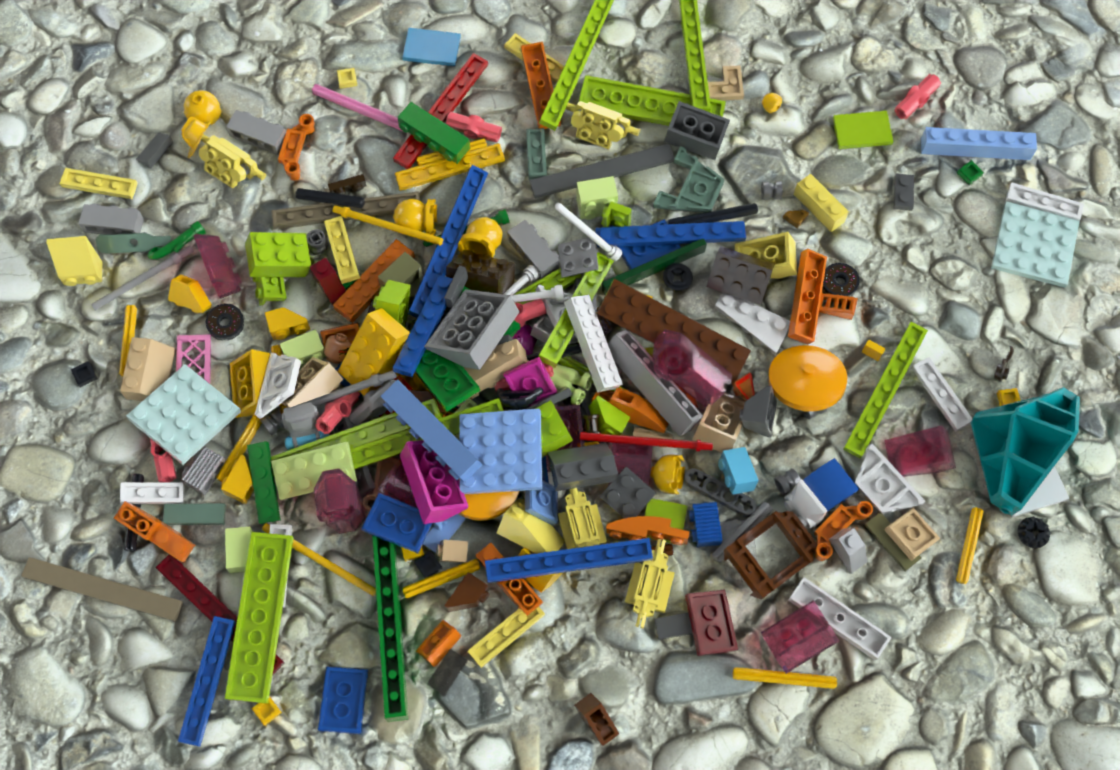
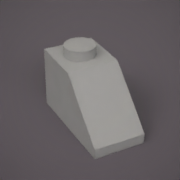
[828,527,867,574]

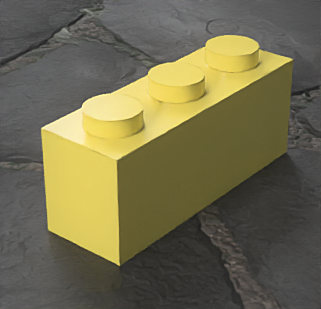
[794,173,849,232]

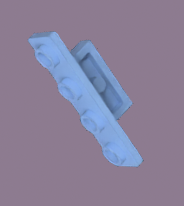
[423,514,466,553]

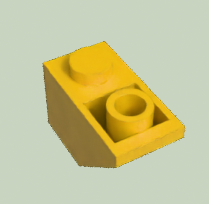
[168,274,212,313]
[265,307,311,340]
[221,454,254,505]

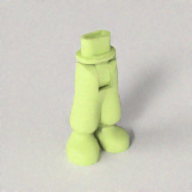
[550,364,593,407]

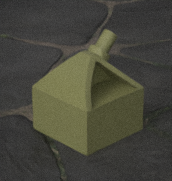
[378,252,423,305]

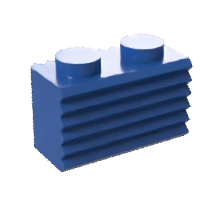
[688,502,722,548]

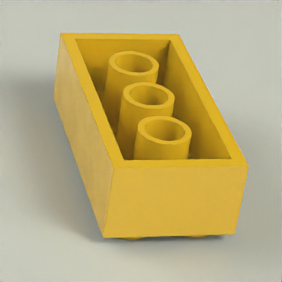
[338,308,410,396]

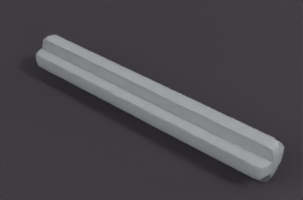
[712,502,773,563]

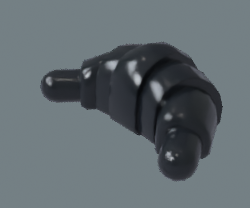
[497,387,543,410]

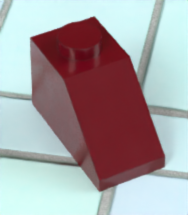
[310,257,346,305]

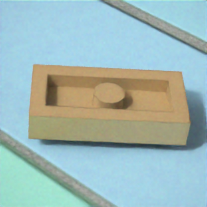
[633,426,673,448]

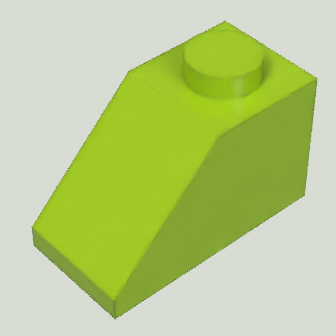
[588,395,630,435]

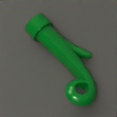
[148,221,206,260]

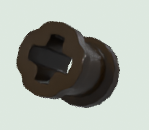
[582,414,601,434]

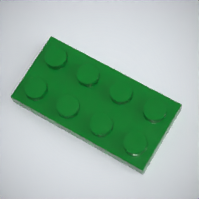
[415,349,480,412]

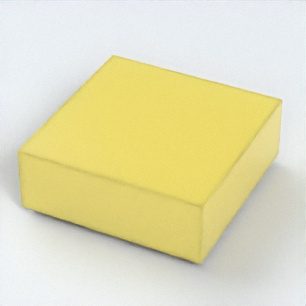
[337,68,357,89]

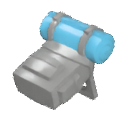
[282,402,330,451]

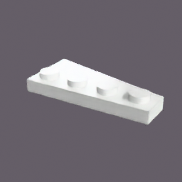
[715,292,790,356]

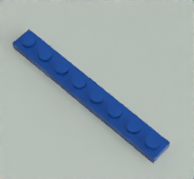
[595,221,746,248]
[485,538,653,583]

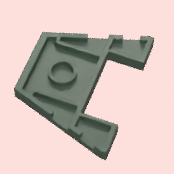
[653,146,725,212]

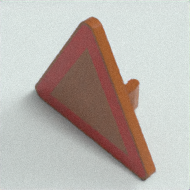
[732,372,755,402]

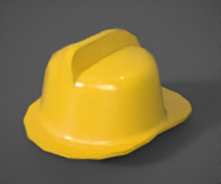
[181,117,211,158]

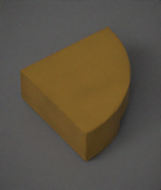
[783,210,809,228]

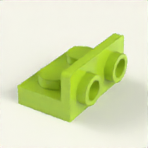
[601,201,632,227]
[252,277,287,306]

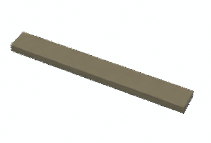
[271,191,420,230]
[21,557,183,622]

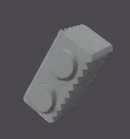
[181,447,226,496]

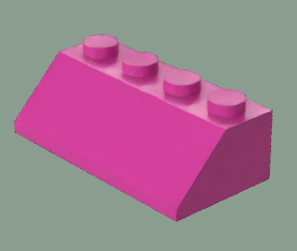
[400,440,469,524]

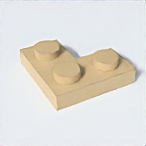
[708,65,744,101]

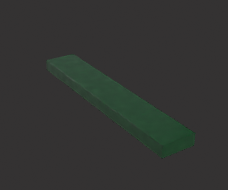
[602,238,707,295]

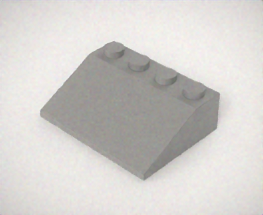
[425,289,520,370]

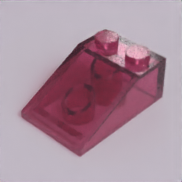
[884,425,956,477]

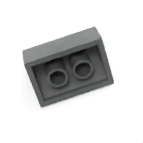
[664,101,730,160]
[547,443,618,491]

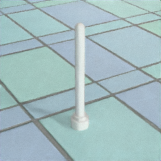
[555,203,622,262]
[504,265,540,295]
[510,285,564,303]

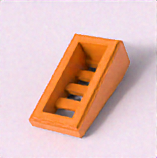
[819,293,858,320]

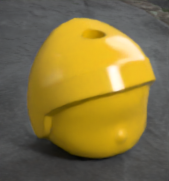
[762,92,782,113]

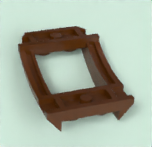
[724,511,818,600]

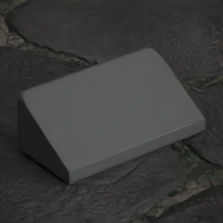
[136,132,173,169]

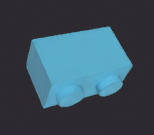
[718,447,759,495]

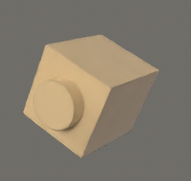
[436,540,468,563]

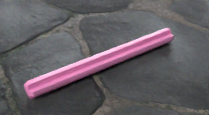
[312,84,402,131]

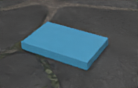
[403,28,461,67]

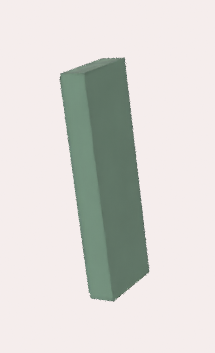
[526,128,547,180]
[163,503,226,525]

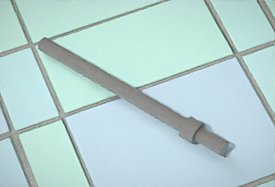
[91,245,194,310]
[298,370,396,406]

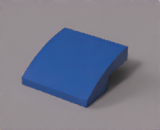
[803,458,859,513]

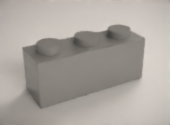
[226,110,286,155]
[79,203,144,235]
[507,220,560,279]

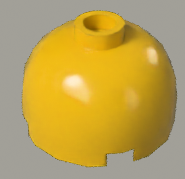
[183,90,221,125]
[651,455,685,495]

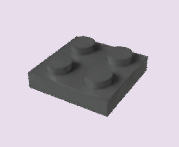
[599,466,656,519]

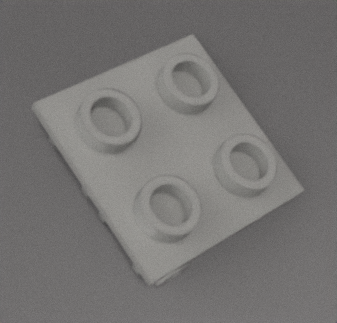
[558,237,599,278]

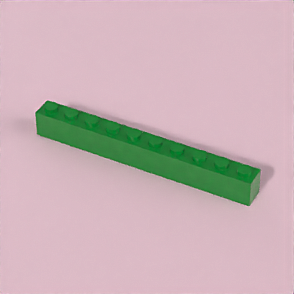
[372,535,409,722]

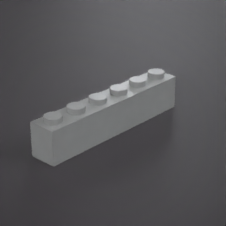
[608,330,703,436]

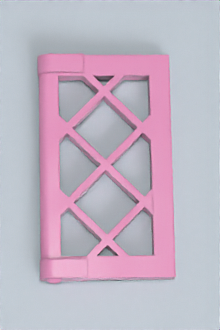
[176,334,211,384]

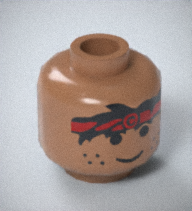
[323,333,351,364]

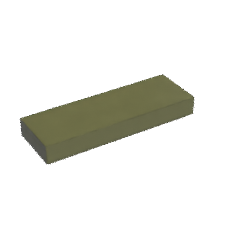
[864,512,921,572]

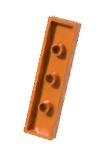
[521,41,561,129]
[333,239,415,323]
[788,249,827,345]

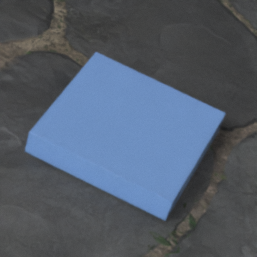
[525,480,558,526]

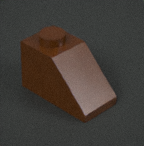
[444,572,490,612]

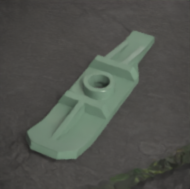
[96,232,172,253]

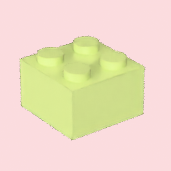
[576,176,618,220]

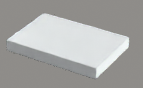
[1012,466,1069,518]

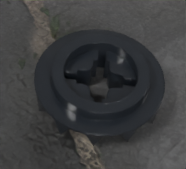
[663,263,693,292]
[1017,516,1051,548]

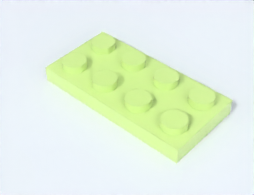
[271,442,357,500]

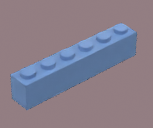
[380,380,482,482]

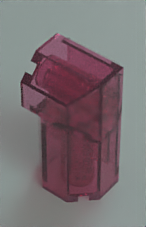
[653,329,732,407]
[314,468,366,534]

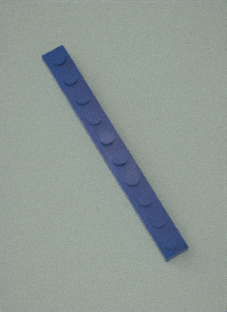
[407,165,488,318]

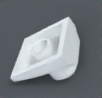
[784,479,827,529]

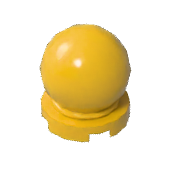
[393,199,437,236]
[458,217,503,257]

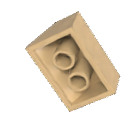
[120,337,176,401]

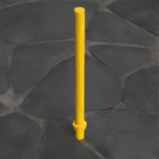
[333,205,443,246]
[262,523,376,597]

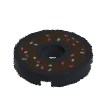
[823,262,860,296]
[205,303,244,341]

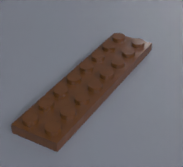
[596,279,751,385]

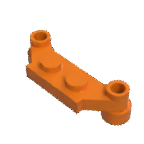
[278,114,315,181]
[813,501,873,561]

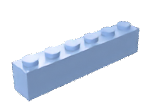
[921,127,1037,160]

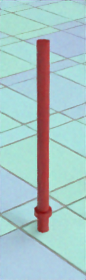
[580,432,713,452]

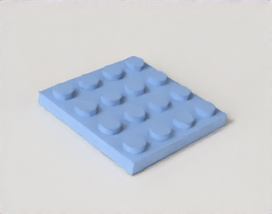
[460,409,542,494]

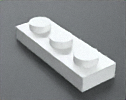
[120,483,183,504]

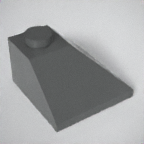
[740,386,777,437]

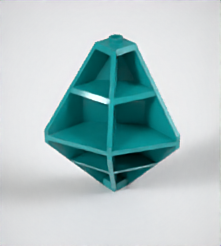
[970,387,1080,516]

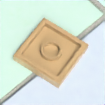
[884,508,940,561]

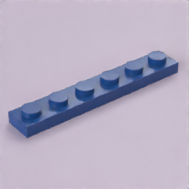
[393,275,452,377]
[178,616,236,747]

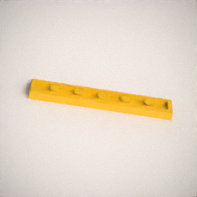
[395,143,505,191]

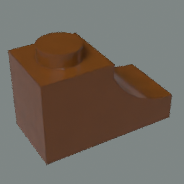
[574,693,620,746]

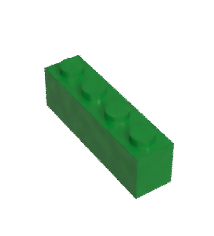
[398,102,470,164]

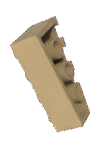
[457,339,527,407]

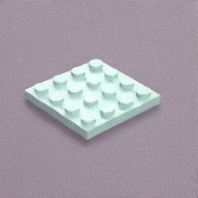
[991,201,1080,288]
[126,364,241,465]

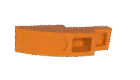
[591,387,669,433]
[114,501,195,562]
[606,516,690,545]
[475,543,543,616]

